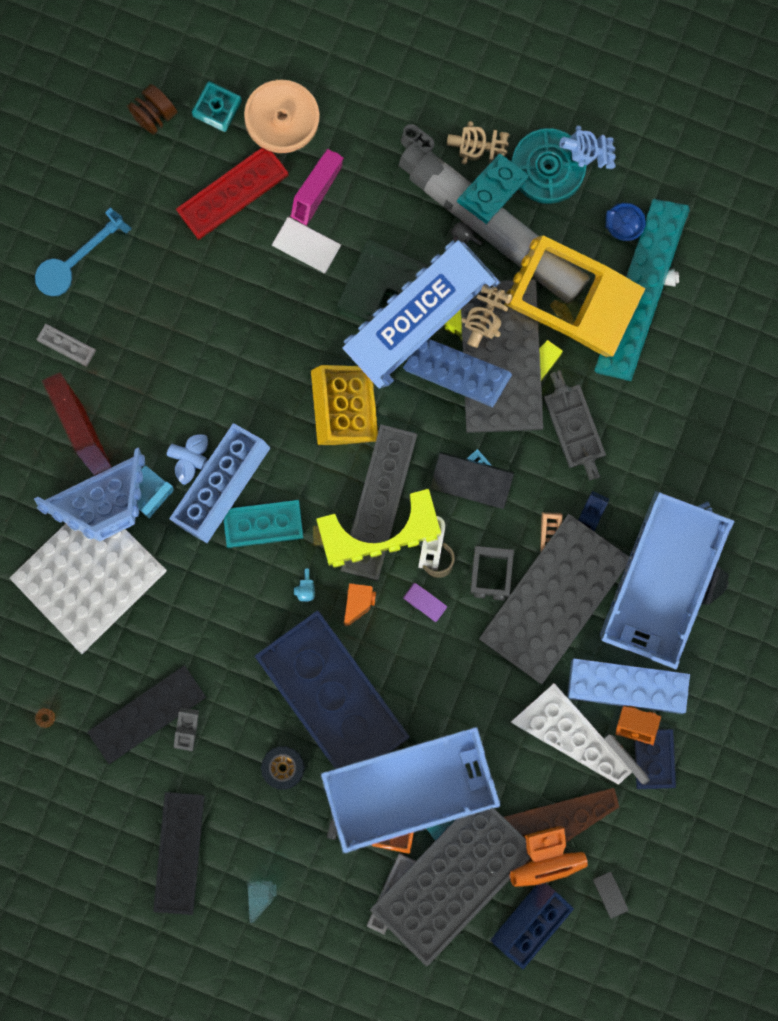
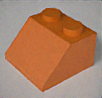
[344,584,376,626]

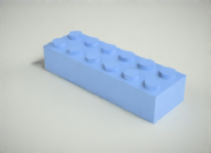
[169,423,270,543]
[567,659,690,714]

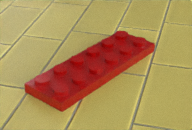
[176,148,289,240]

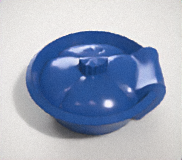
[605,203,646,241]

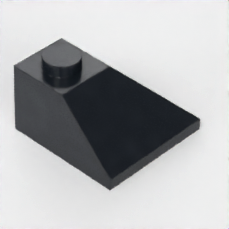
[701,566,729,605]

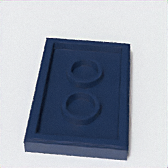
[634,729,676,789]

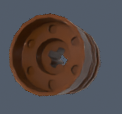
[127,84,177,135]

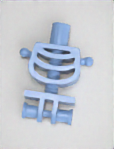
[560,126,616,169]

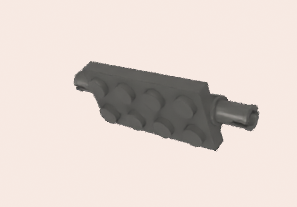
[543,370,606,481]

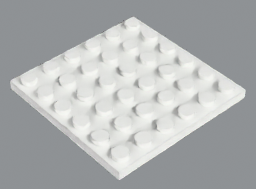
[10,523,167,654]

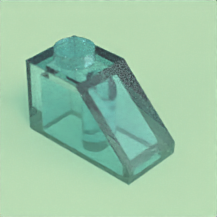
[248,880,277,923]

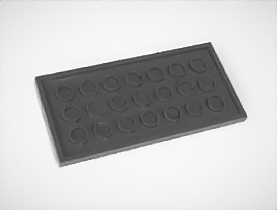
[461,280,543,433]
[479,514,630,684]
[370,808,530,967]

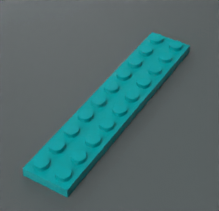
[594,199,690,381]

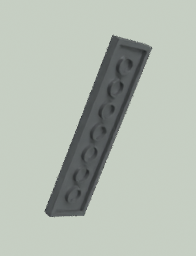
[341,424,417,581]

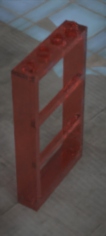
[42,372,112,476]

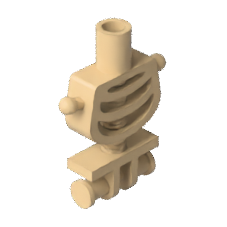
[447,121,509,164]
[461,284,512,348]

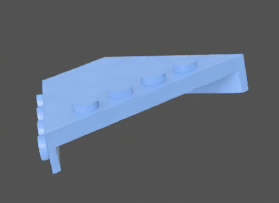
[34,447,145,542]

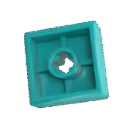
[192,81,242,132]

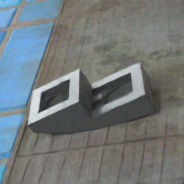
[174,707,199,751]
[593,872,628,919]

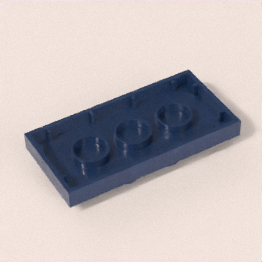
[254,610,410,769]

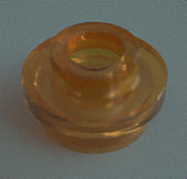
[35,708,55,728]

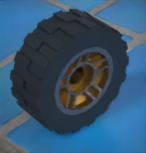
[261,746,305,790]

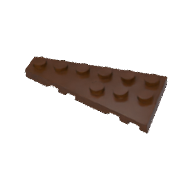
[503,788,619,865]

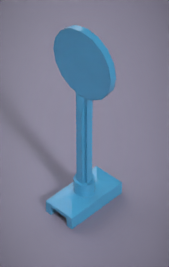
[35,208,132,297]

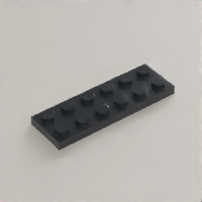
[87,665,207,765]
[153,792,205,915]

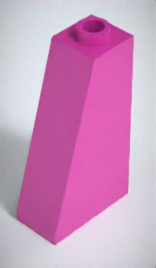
[291,149,344,226]

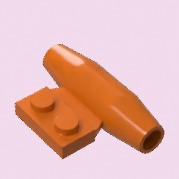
[510,826,588,887]

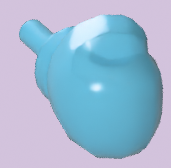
[294,569,315,602]

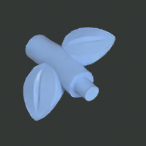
[167,434,208,485]

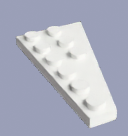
[511,684,632,785]

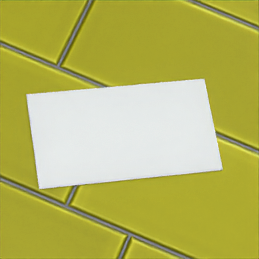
[272,217,341,273]

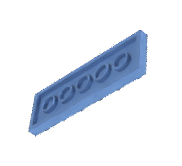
[403,339,512,408]

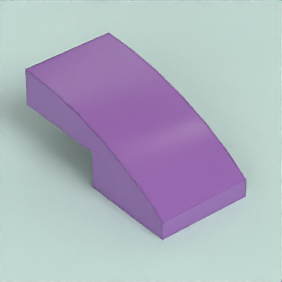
[403,583,447,622]

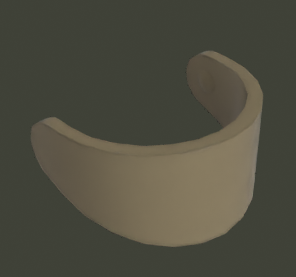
[422,543,455,578]

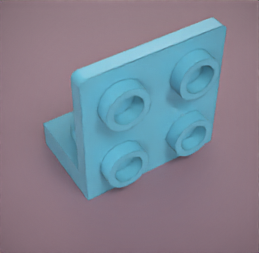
[137,466,174,518]

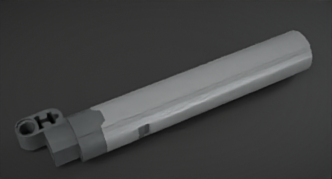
[398,124,590,304]

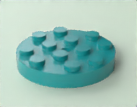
[511,128,586,204]

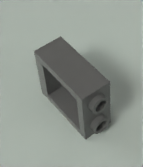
[470,546,514,601]

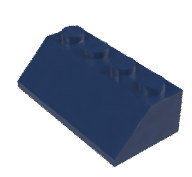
[490,883,574,969]

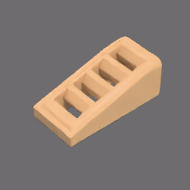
[540,512,562,552]

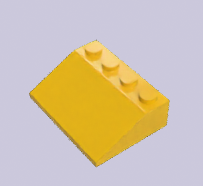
[311,365,378,445]

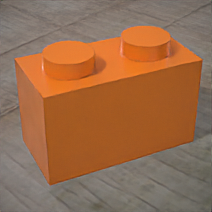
[616,706,661,745]

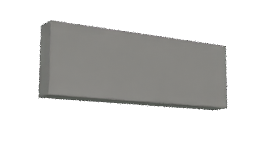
[36,324,96,367]
[604,735,650,785]

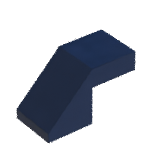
[578,491,609,531]

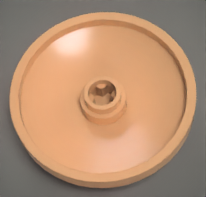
[244,80,319,153]

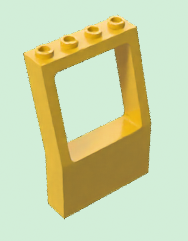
[504,236,645,357]

